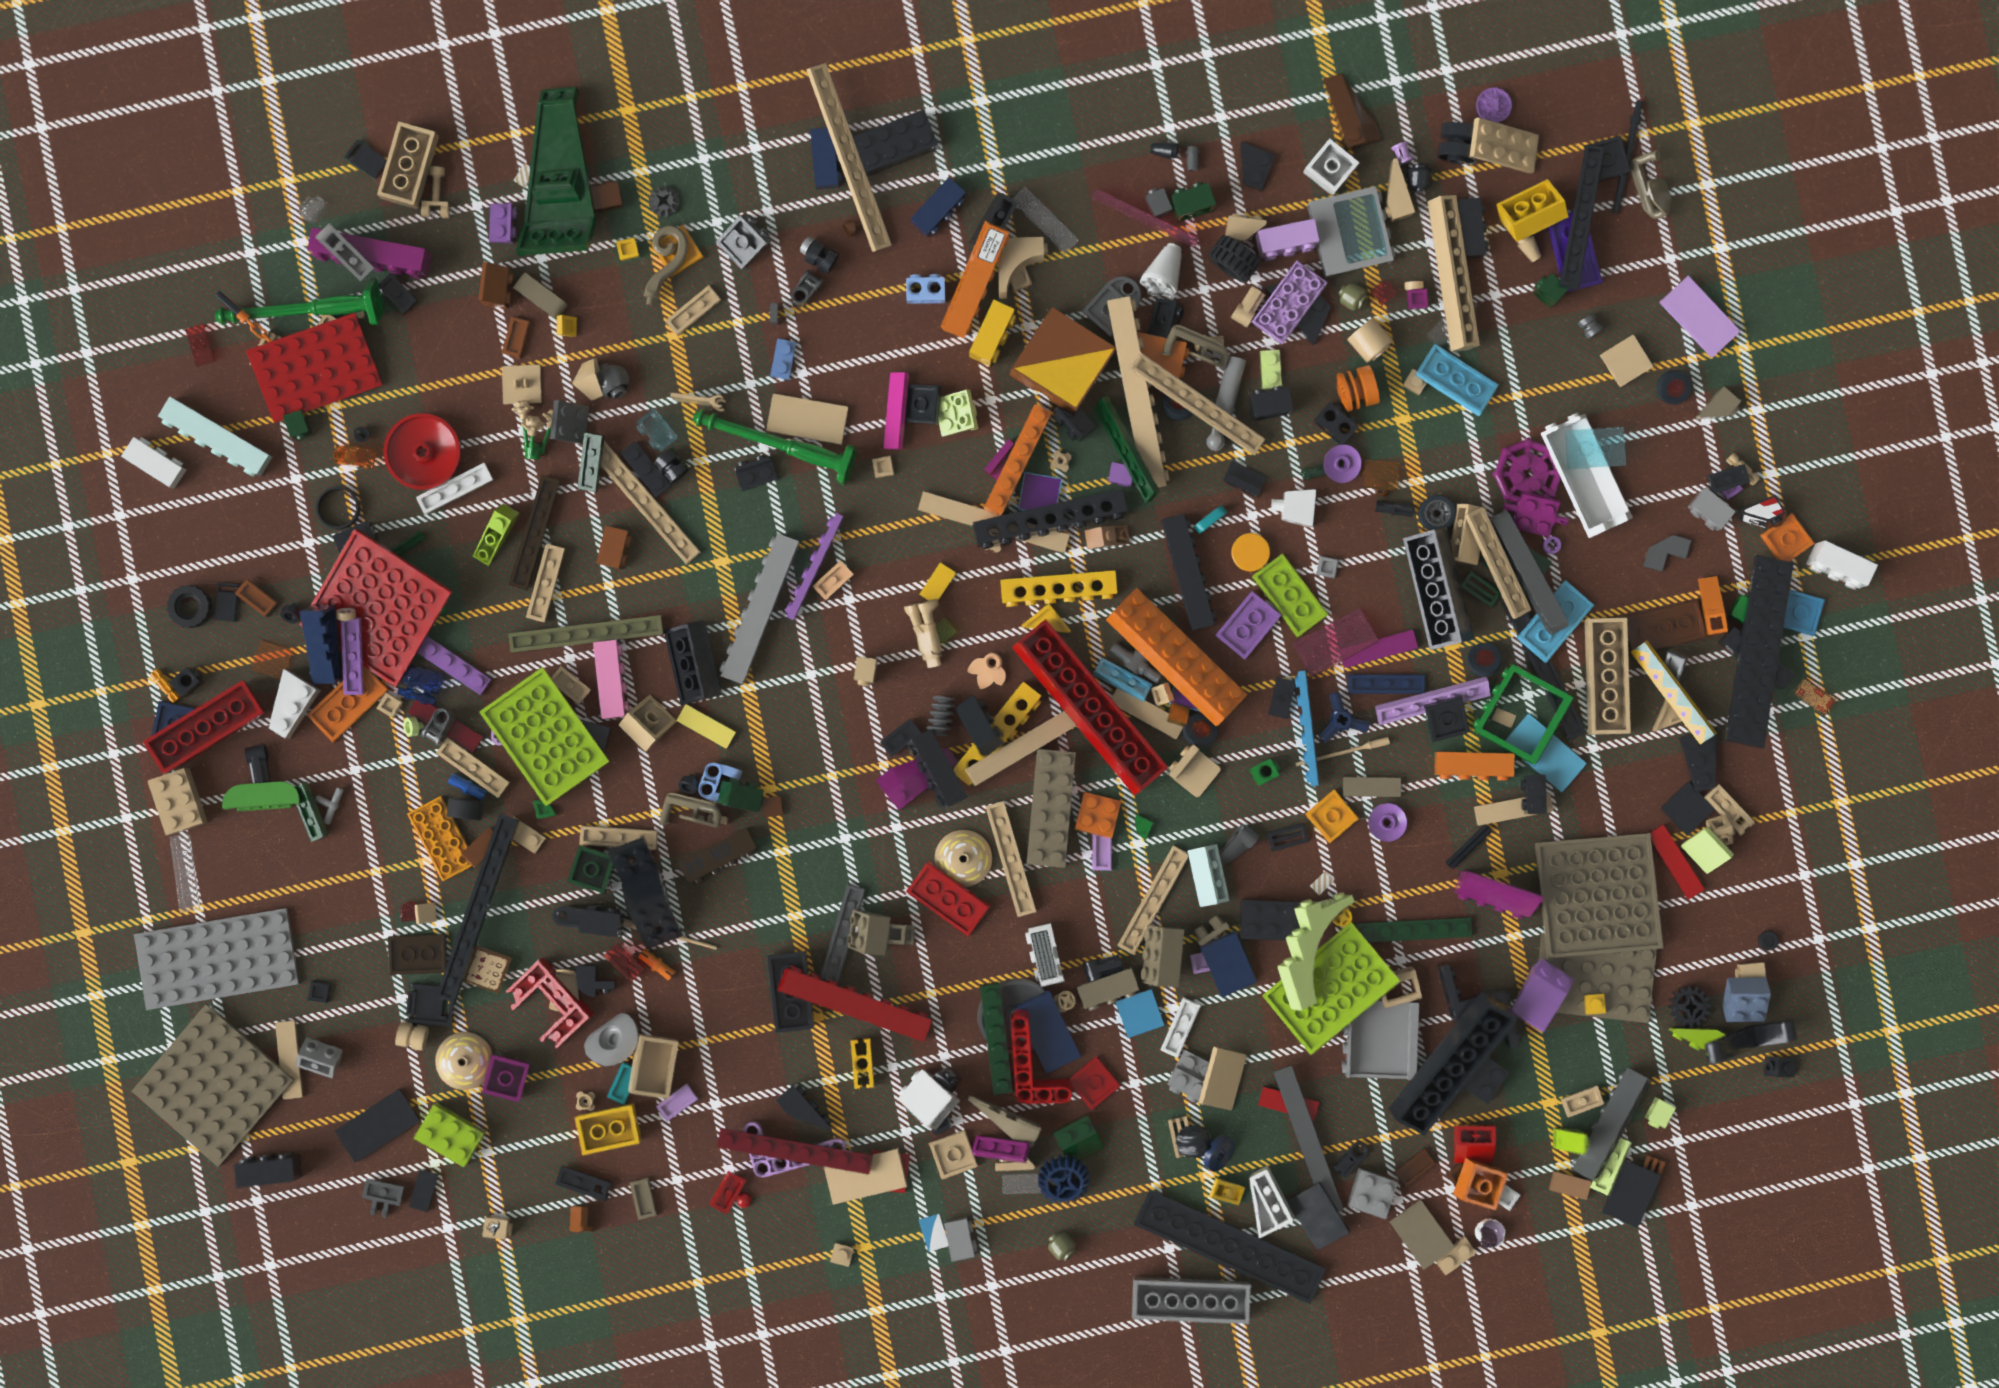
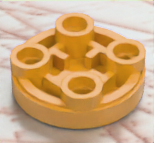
[1231,533,1270,572]

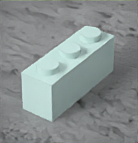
[1188,844,1229,907]

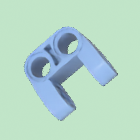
[698,762,743,807]

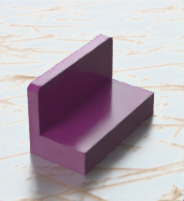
[984,439,1014,480]

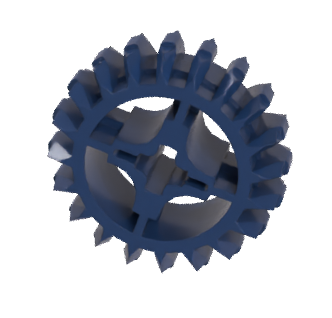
[1038,1154,1090,1205]

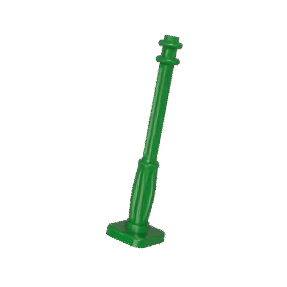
[215,279,384,326]
[693,409,857,486]

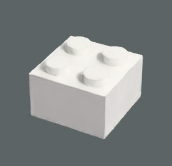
[1304,139,1359,196]

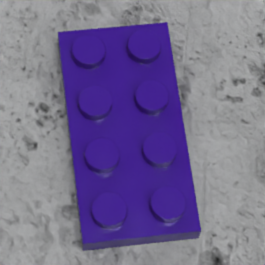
[1548,212,1603,293]

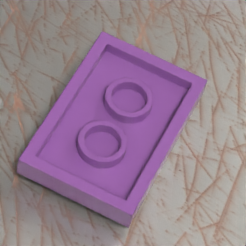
[1215,591,1281,660]

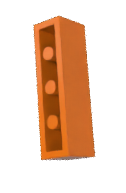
[1435,752,1515,781]

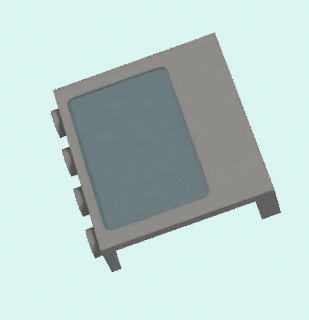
[1307,186,1395,279]

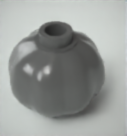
[596,363,630,399]

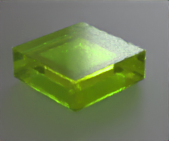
[936,617,957,644]

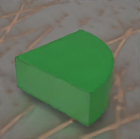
[533,800,556,819]
[1135,814,1154,840]

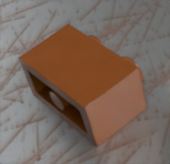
[596,526,632,570]

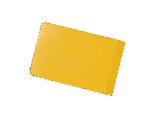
[1209,1177,1245,1206]

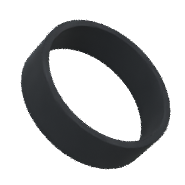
[316,487,360,530]

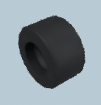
[446,798,483,821]

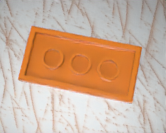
[307,666,389,743]

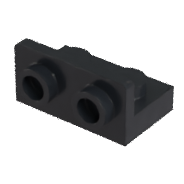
[1148,298,1184,338]
[734,455,778,491]

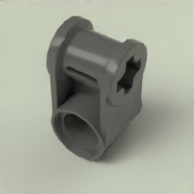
[792,269,824,307]
[422,709,456,747]

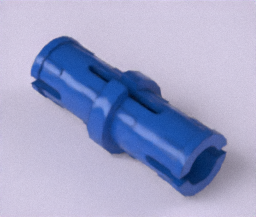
[448,773,487,802]

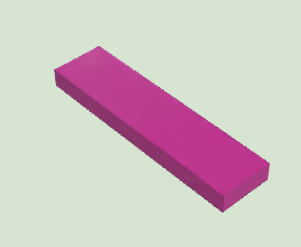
[884,372,909,449]

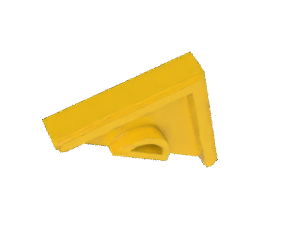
[1022,603,1071,633]

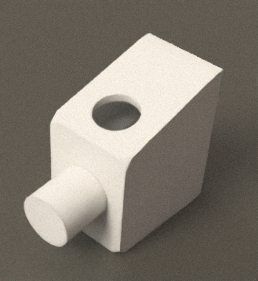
[1271,489,1316,528]

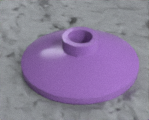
[1324,444,1361,483]
[1368,803,1407,842]

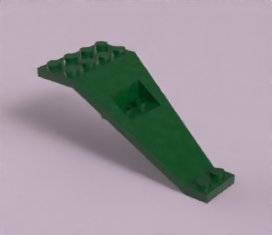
[515,86,597,256]

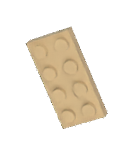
[1470,118,1539,173]

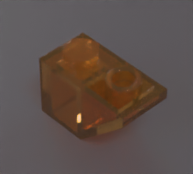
[333,445,377,469]

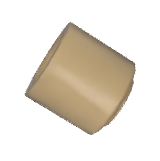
[1347,317,1393,363]

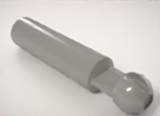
[1206,356,1246,451]

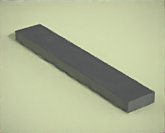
[820,884,866,982]

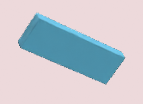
[1093,658,1152,702]

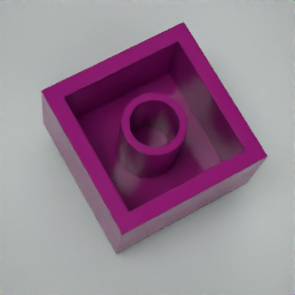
[481,1053,530,1102]

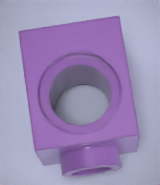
[1108,462,1134,487]

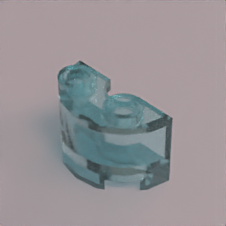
[636,408,679,452]

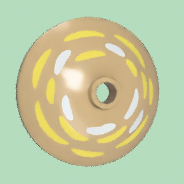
[935,830,992,887]
[435,1032,493,1090]

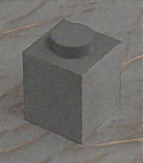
[1145,188,1172,220]

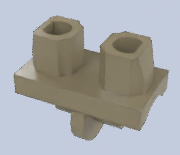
[1194,915,1229,946]

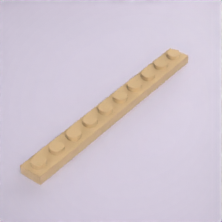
[807,63,891,252]

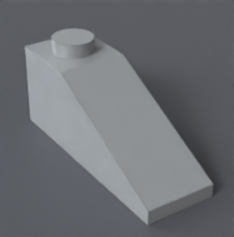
[316,224,374,281]

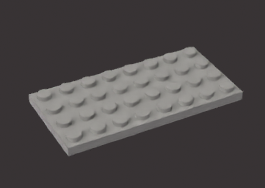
[134,908,300,1010]

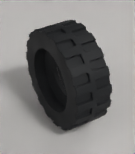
[167,585,212,628]

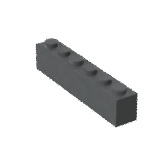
[1572,1067,1651,1183]

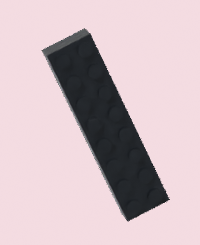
[1389,991,1518,1136]

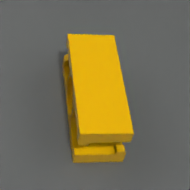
[851,1038,875,1089]

